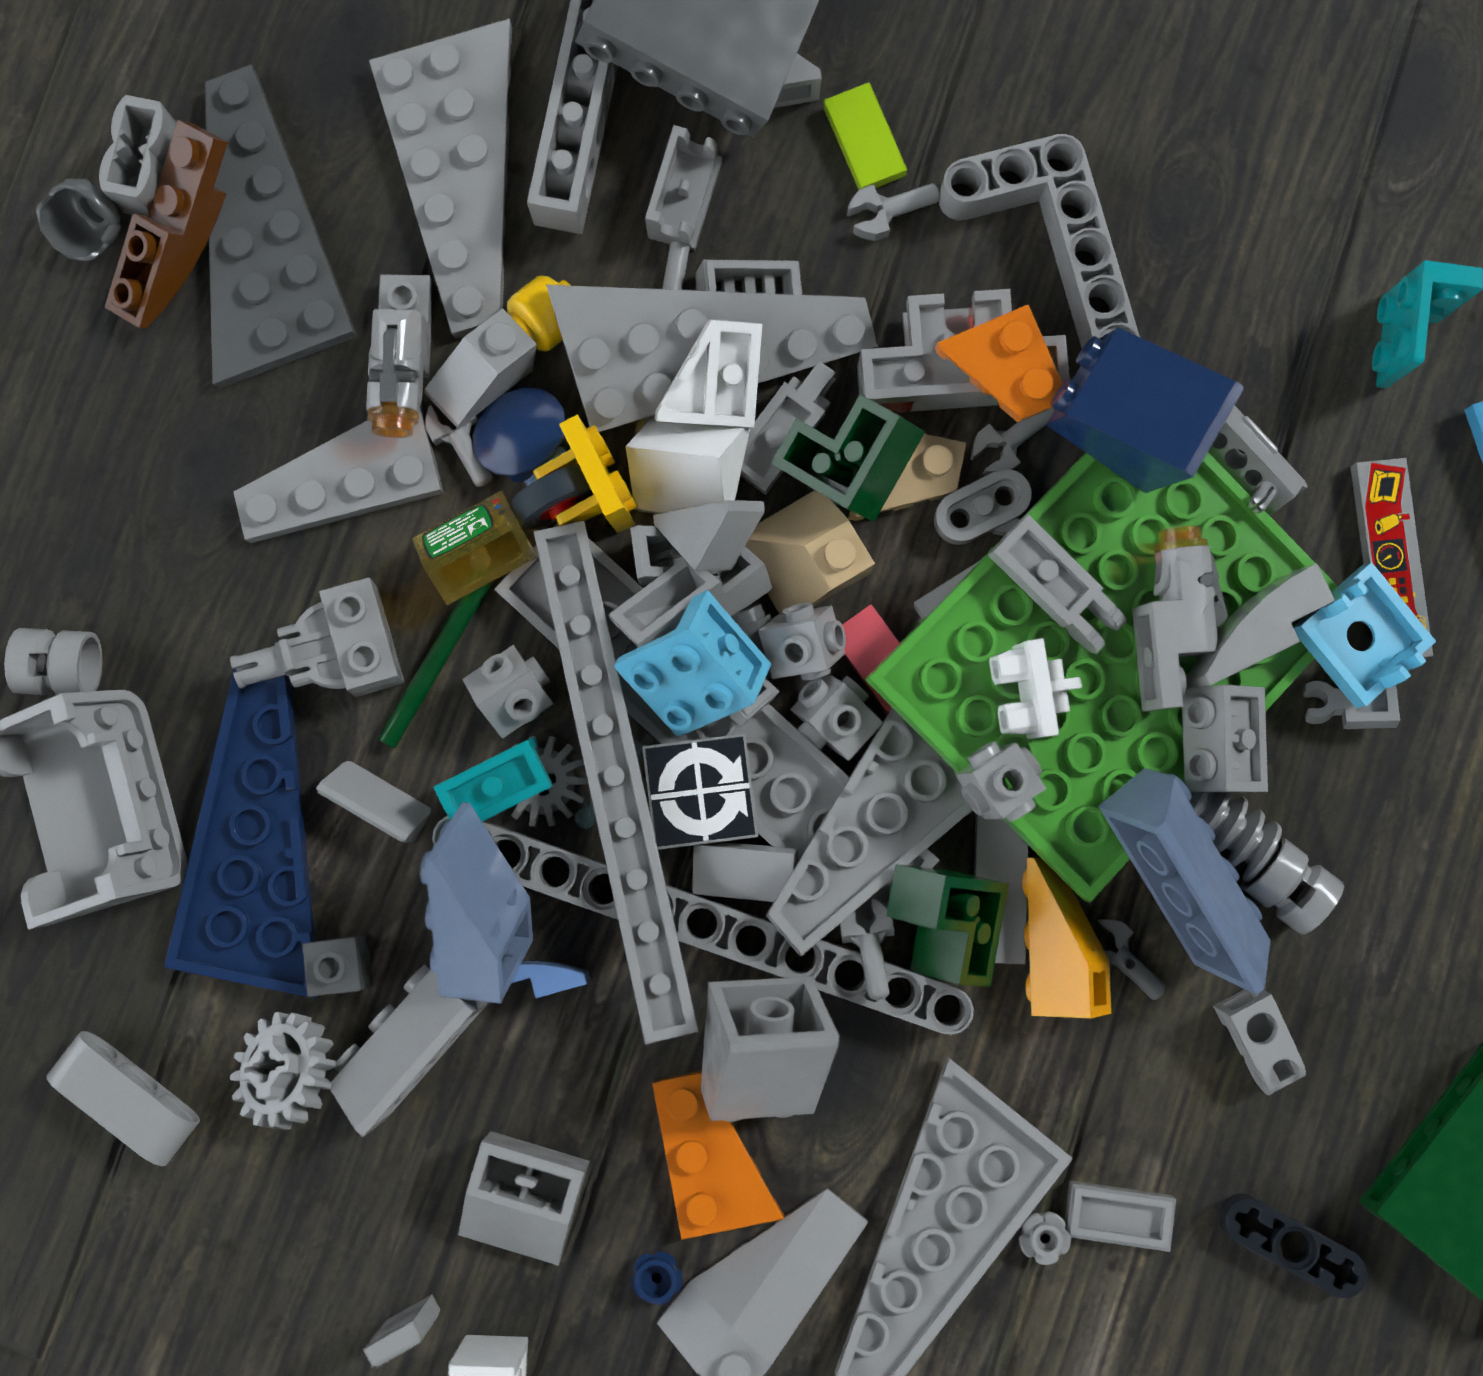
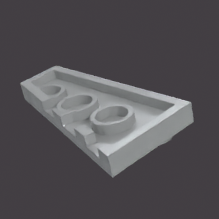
[233,405,444,543]

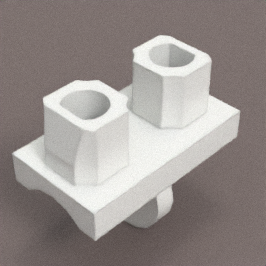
[989,638,1082,739]

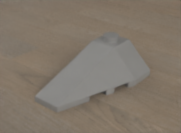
[657,1187,868,1376]

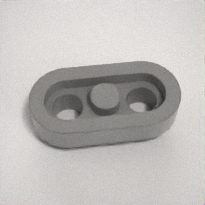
[934,469,1031,545]

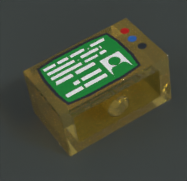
[412,491,537,605]

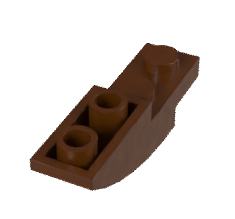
[105,120,228,329]

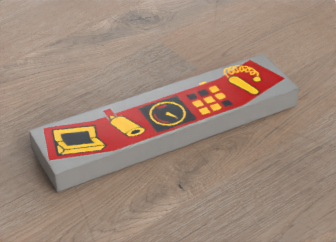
[1350,458,1433,658]

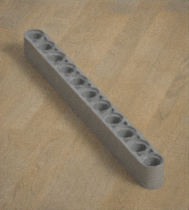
[432,816,974,1035]

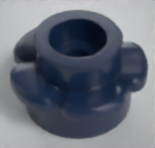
[631,1251,683,1305]

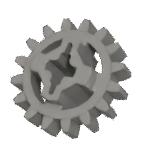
[230,1012,336,1130]

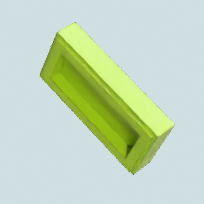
[823,82,907,190]

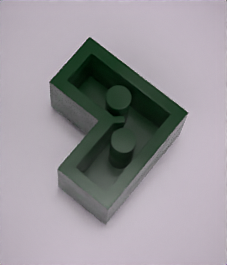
[771,394,925,522]
[886,864,1009,987]

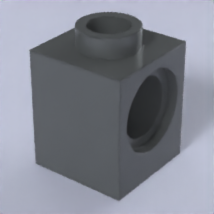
[303,935,374,997]

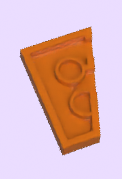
[652,1071,784,1240]

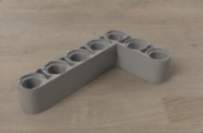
[939,134,1140,348]

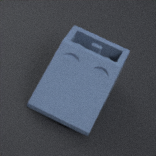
[420,802,533,1004]

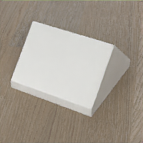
[626,416,750,514]

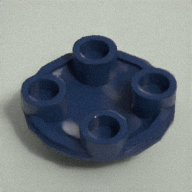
[473,387,567,482]

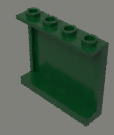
[1358,1043,1483,1303]

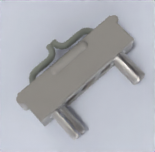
[1208,405,1308,516]

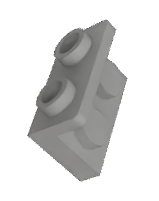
[1182,685,1268,792]

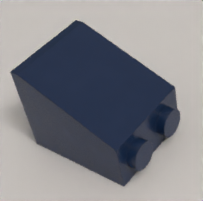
[1046,328,1245,493]

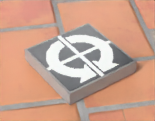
[642,734,758,850]

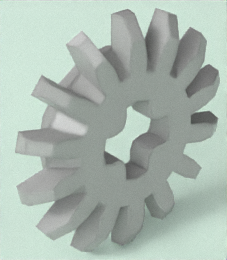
[511,736,588,827]

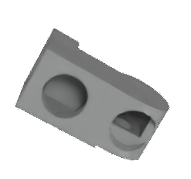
[1213,989,1306,1095]

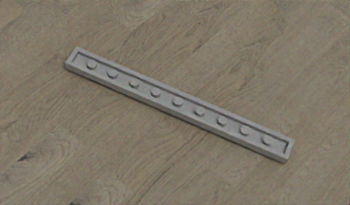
[534,521,698,1044]

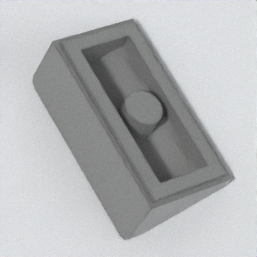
[316,761,432,843]

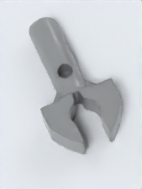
[847,183,940,241]
[425,405,493,487]
[970,408,1054,476]
[840,898,894,1000]

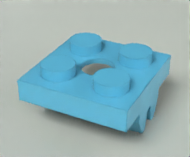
[1293,562,1436,708]

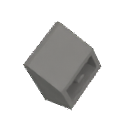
[459,1131,590,1266]

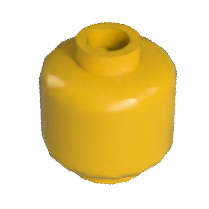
[507,275,571,352]

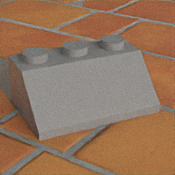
[330,965,489,1137]

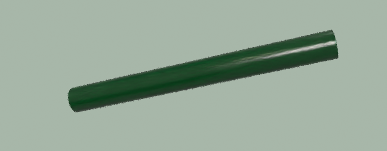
[378,564,497,749]

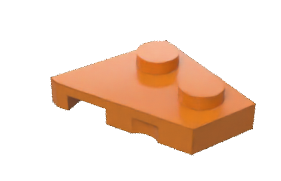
[934,304,1063,423]

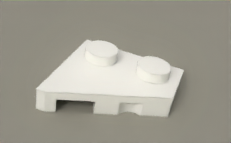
[655,319,763,428]

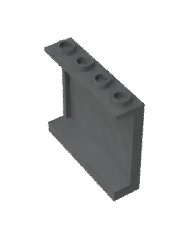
[575,0,819,138]

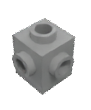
[758,602,846,680]
[462,645,553,739]
[790,674,883,761]
[956,741,1046,822]

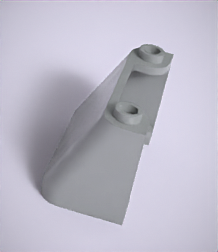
[0,690,188,930]

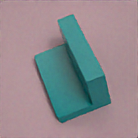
[433,737,553,821]

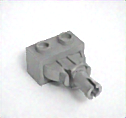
[230,577,405,697]

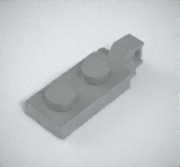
[740,361,836,495]

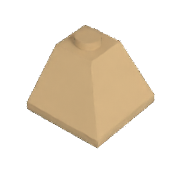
[745,490,875,615]

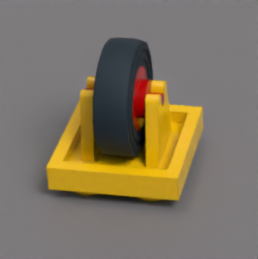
[512,415,637,533]

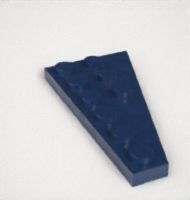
[164,669,321,999]

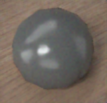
[36,178,122,261]

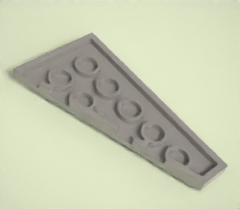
[369,18,512,339]
[546,284,878,432]
[766,708,972,956]
[835,1056,1073,1376]

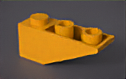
[1022,858,1111,1018]

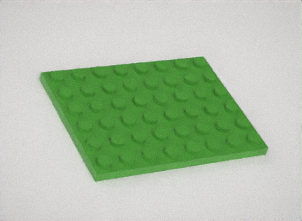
[865,452,1338,902]

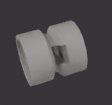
[4,628,103,695]
[1241,838,1344,935]

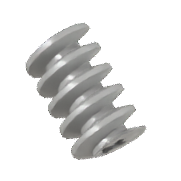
[1189,792,1282,882]

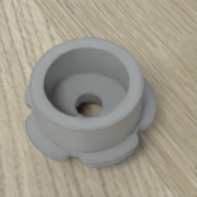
[1019,1212,1071,1265]

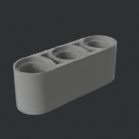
[46,1031,200,1166]

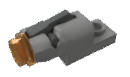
[366,275,433,438]
[1132,526,1228,712]

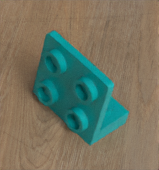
[1372,260,1483,389]

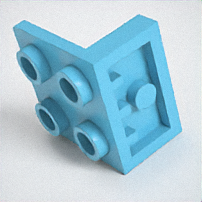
[614,590,771,736]

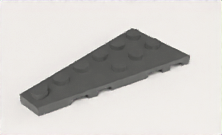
[205,65,357,390]

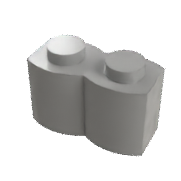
[99,95,176,216]

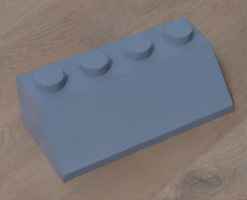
[1098,768,1270,995]

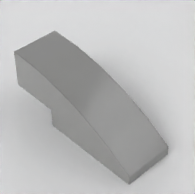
[608,547,773,648]
[1186,563,1335,688]

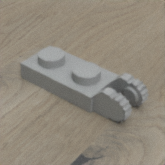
[988,515,1126,654]

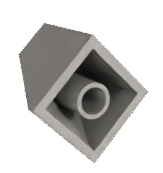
[701,977,839,1122]

